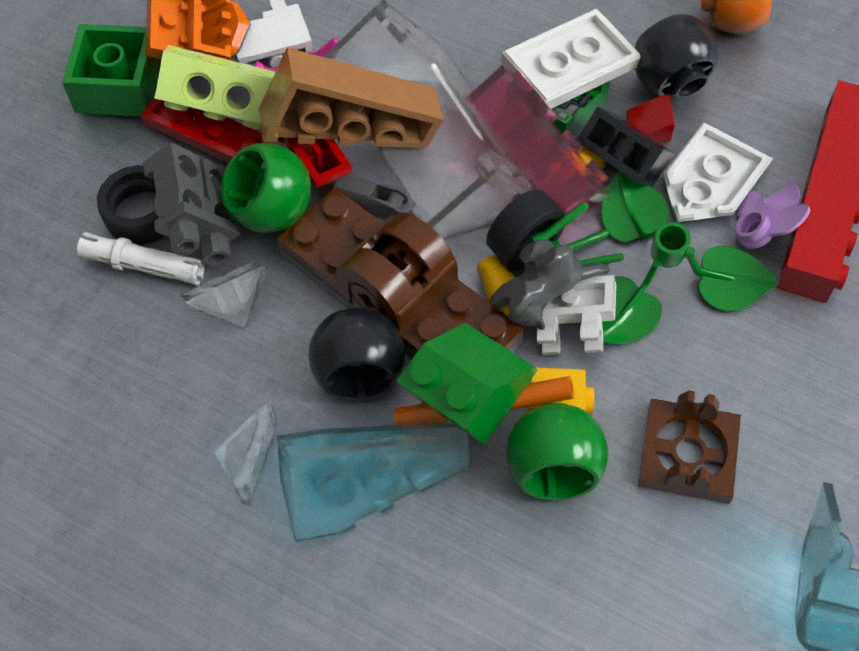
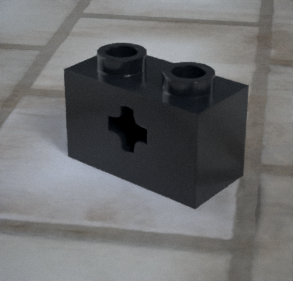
[576,106,675,187]

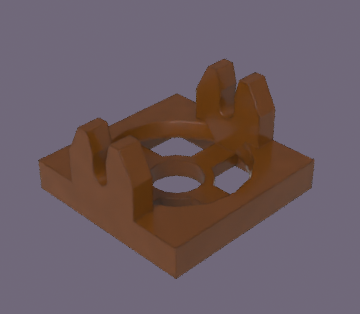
[638,390,741,503]

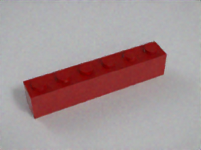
[776,80,859,303]

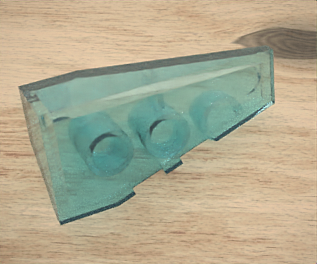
[277,422,470,542]

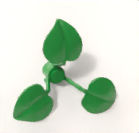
[601,171,777,345]

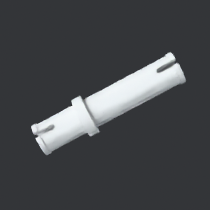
[77,232,205,286]

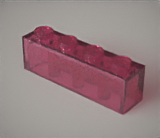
[466,65,611,224]

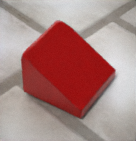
[626,95,675,142]

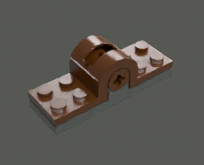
[277,188,524,360]

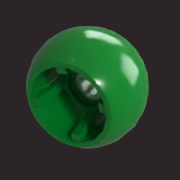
[221,143,311,234]
[506,402,608,501]

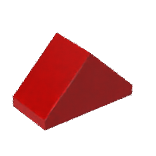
[283,137,353,188]

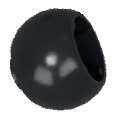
[634,14,719,98]
[308,307,405,401]

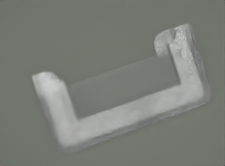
[323,0,541,241]

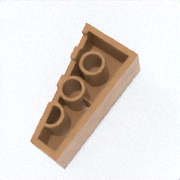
[258,47,444,148]

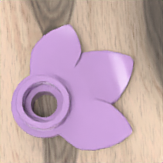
[735,182,810,249]

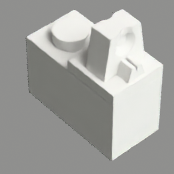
[235,0,313,68]

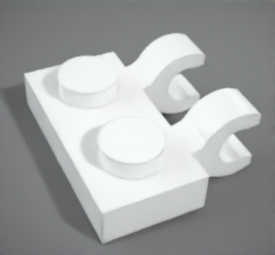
[537,275,616,355]

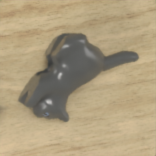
[491,240,610,330]

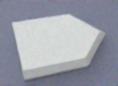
[663,122,773,223]

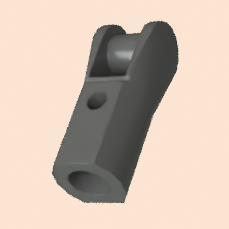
[333,175,409,219]

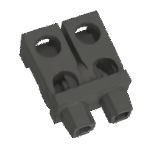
[143,142,240,266]

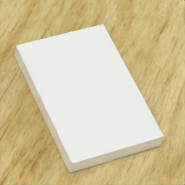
[501,9,641,112]

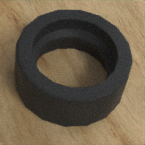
[97,165,165,245]
[486,189,566,270]

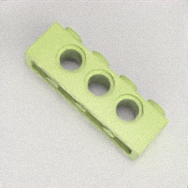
[155,45,275,130]

